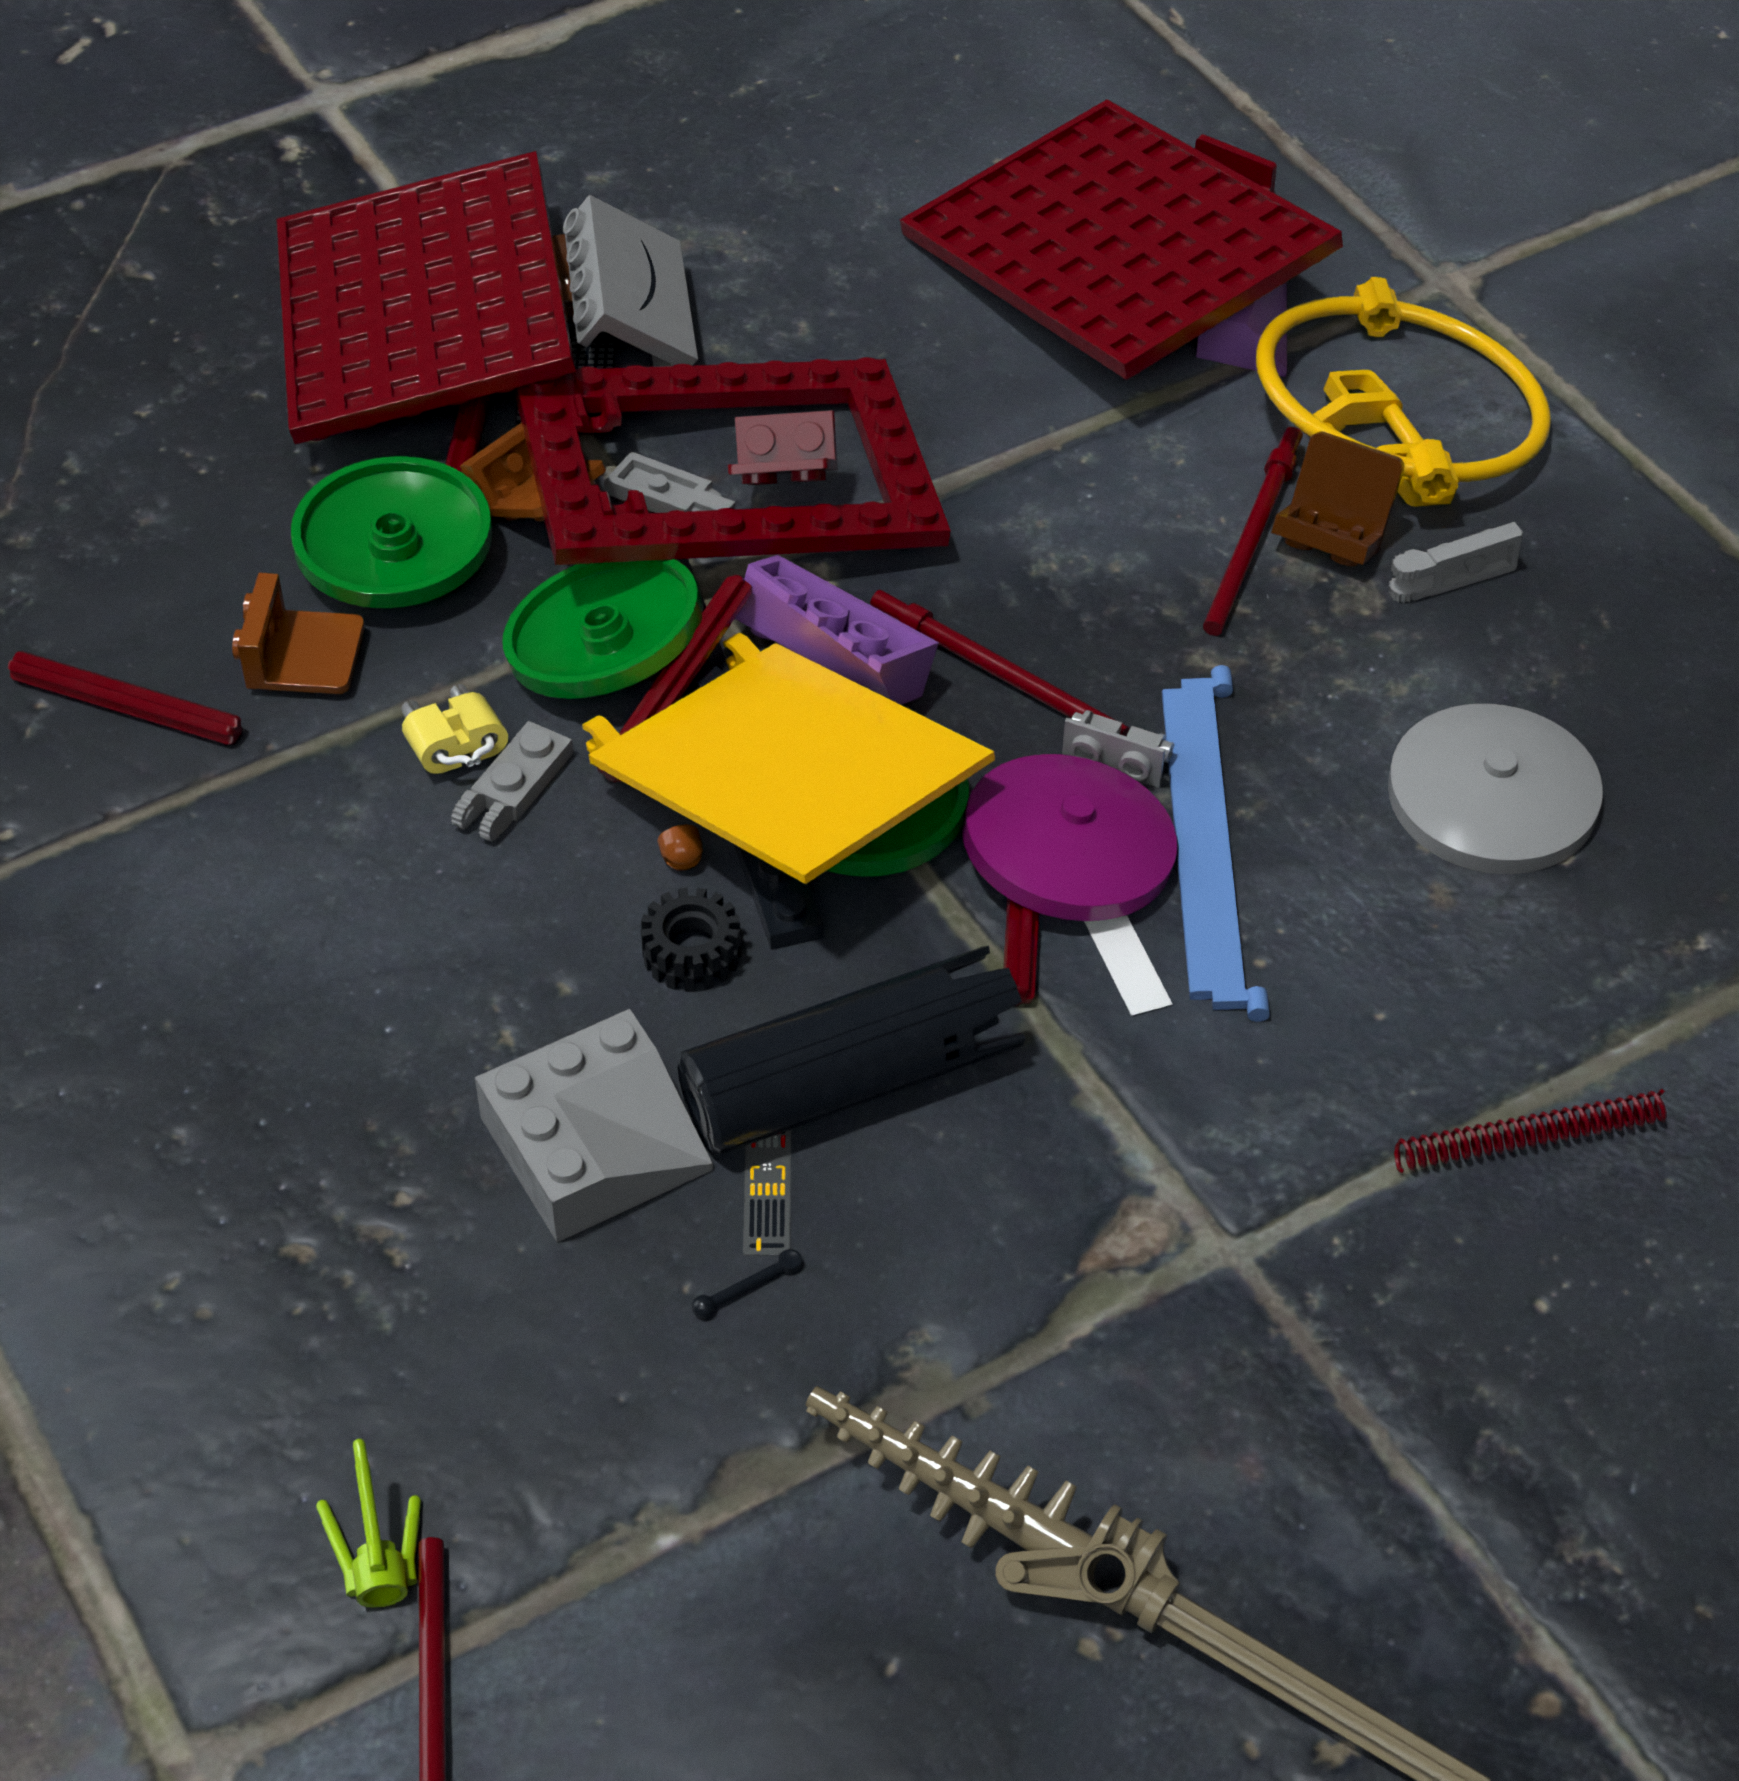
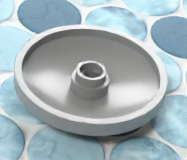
[1388,704,1603,874]

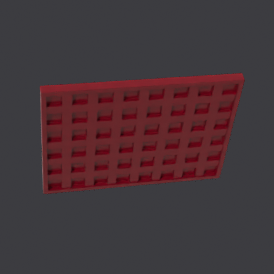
[899,99,1343,380]
[277,151,576,445]

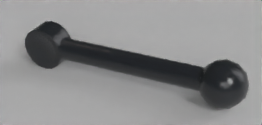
[691,1249,802,1319]

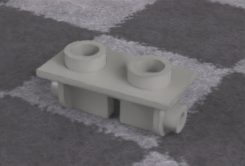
[1062,710,1174,788]

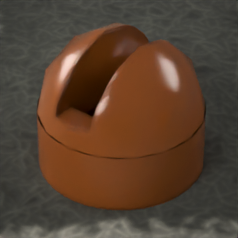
[657,824,703,871]

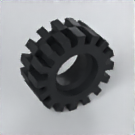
[641,887,741,992]

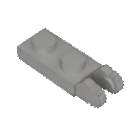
[1388,521,1523,603]
[451,721,573,842]

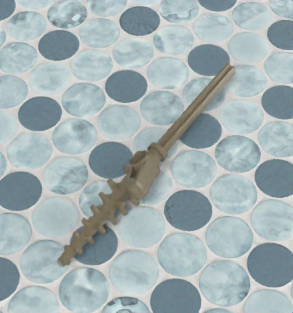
[806,1386,1491,1781]

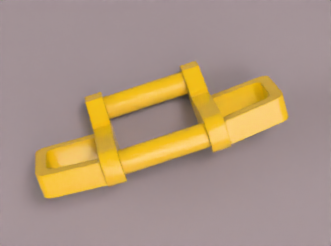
[1313,370,1458,507]

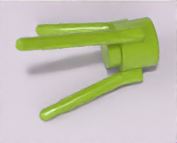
[316,1438,421,1608]

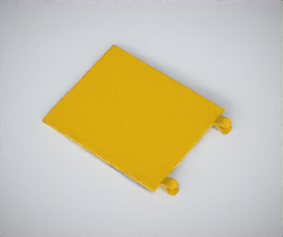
[582,633,995,884]

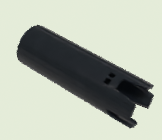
[677,946,1026,1155]

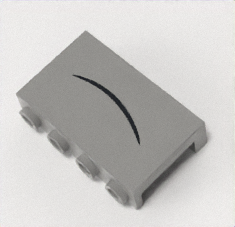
[563,194,698,367]

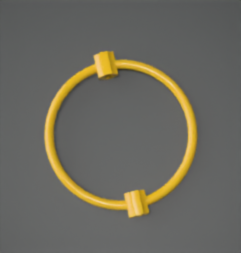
[1256,277,1551,504]

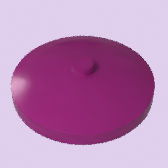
[962,754,1177,921]

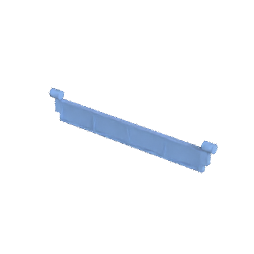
[1161,665,1270,1022]

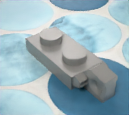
[604,452,736,513]

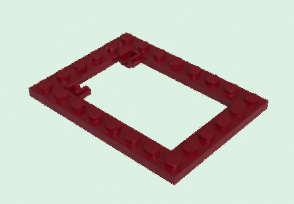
[514,357,951,565]

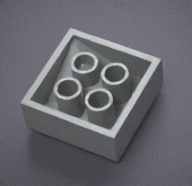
[475,1009,713,1243]

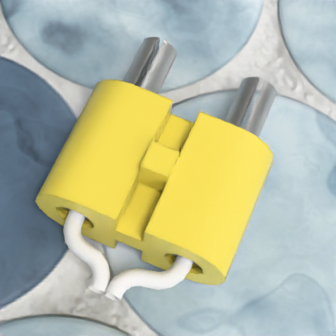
[401,684,508,774]

